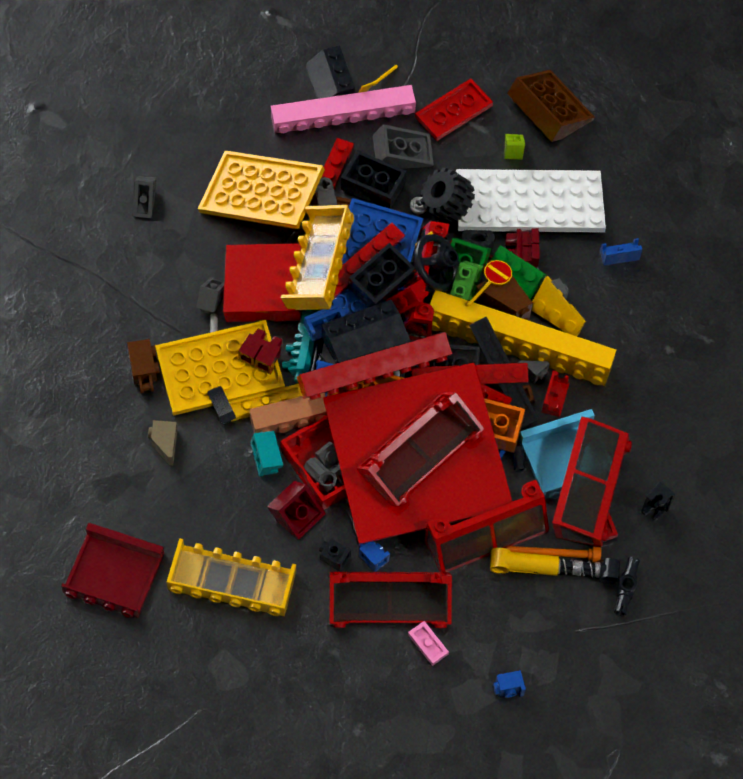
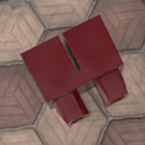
[505,228,540,268]
[238,328,282,375]

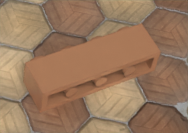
[249,393,327,433]

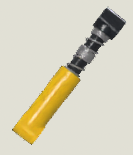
[490,548,620,584]

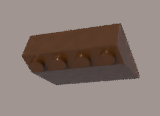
[507,70,595,142]

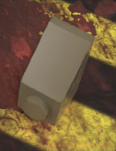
[148,420,178,466]

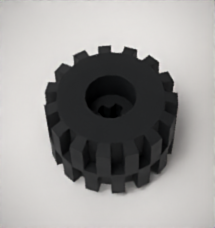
[420,168,475,222]

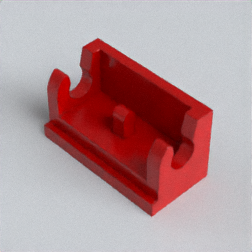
[386,279,429,314]
[541,371,569,418]

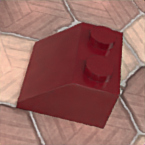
[267,481,326,540]

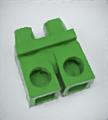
[450,261,484,300]

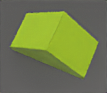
[504,134,525,160]

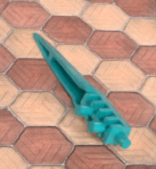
[282,264,323,383]

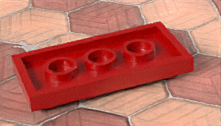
[415,79,493,141]

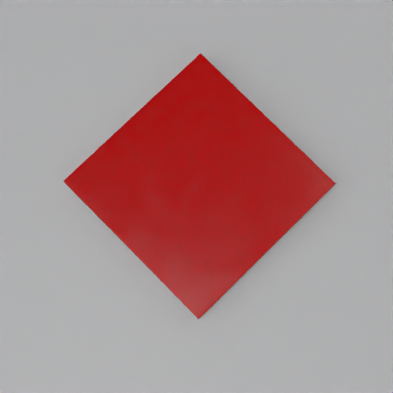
[323,363,513,545]

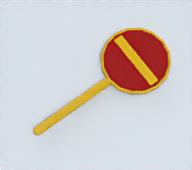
[467,260,512,306]

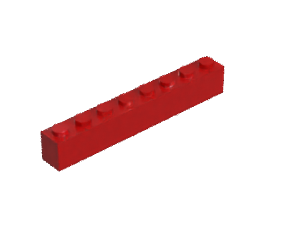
[297,332,452,401]

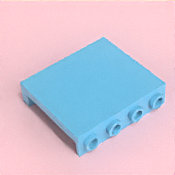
[518,409,612,499]

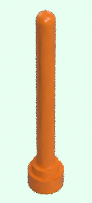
[506,546,601,563]

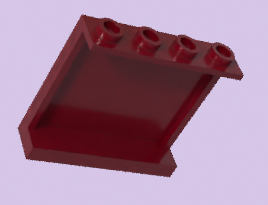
[61,523,165,618]

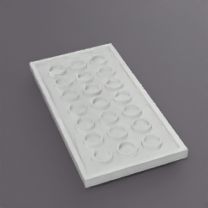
[456,169,606,232]

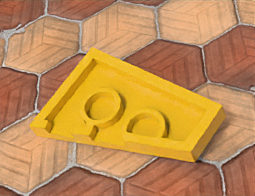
[532,276,586,336]

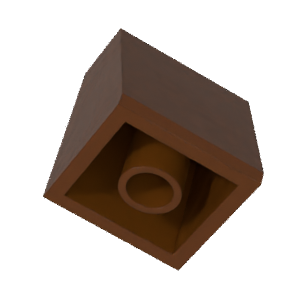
[474,276,533,321]

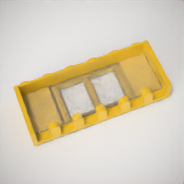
[281,205,354,310]
[167,538,296,616]

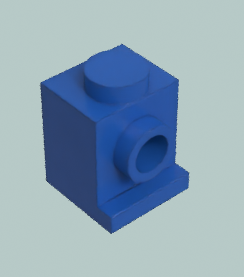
[359,541,390,572]
[493,670,526,698]

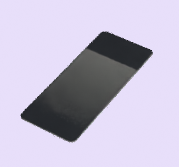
[207,386,236,424]

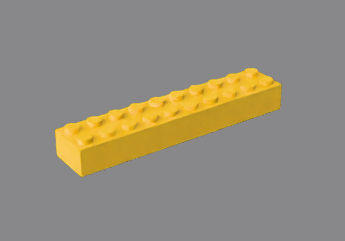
[426,290,616,386]

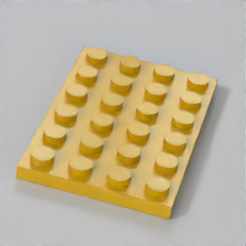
[198,151,325,229]
[155,320,285,416]

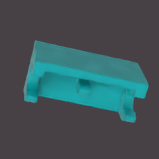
[250,431,283,477]

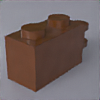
[127,339,160,394]

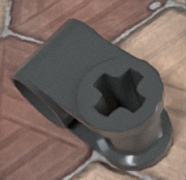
[316,177,337,206]

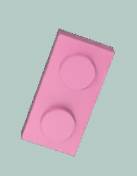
[408,621,449,666]

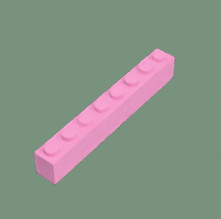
[271,85,416,134]

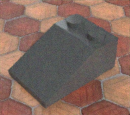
[373,125,434,169]

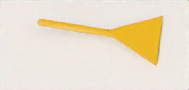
[358,65,398,93]

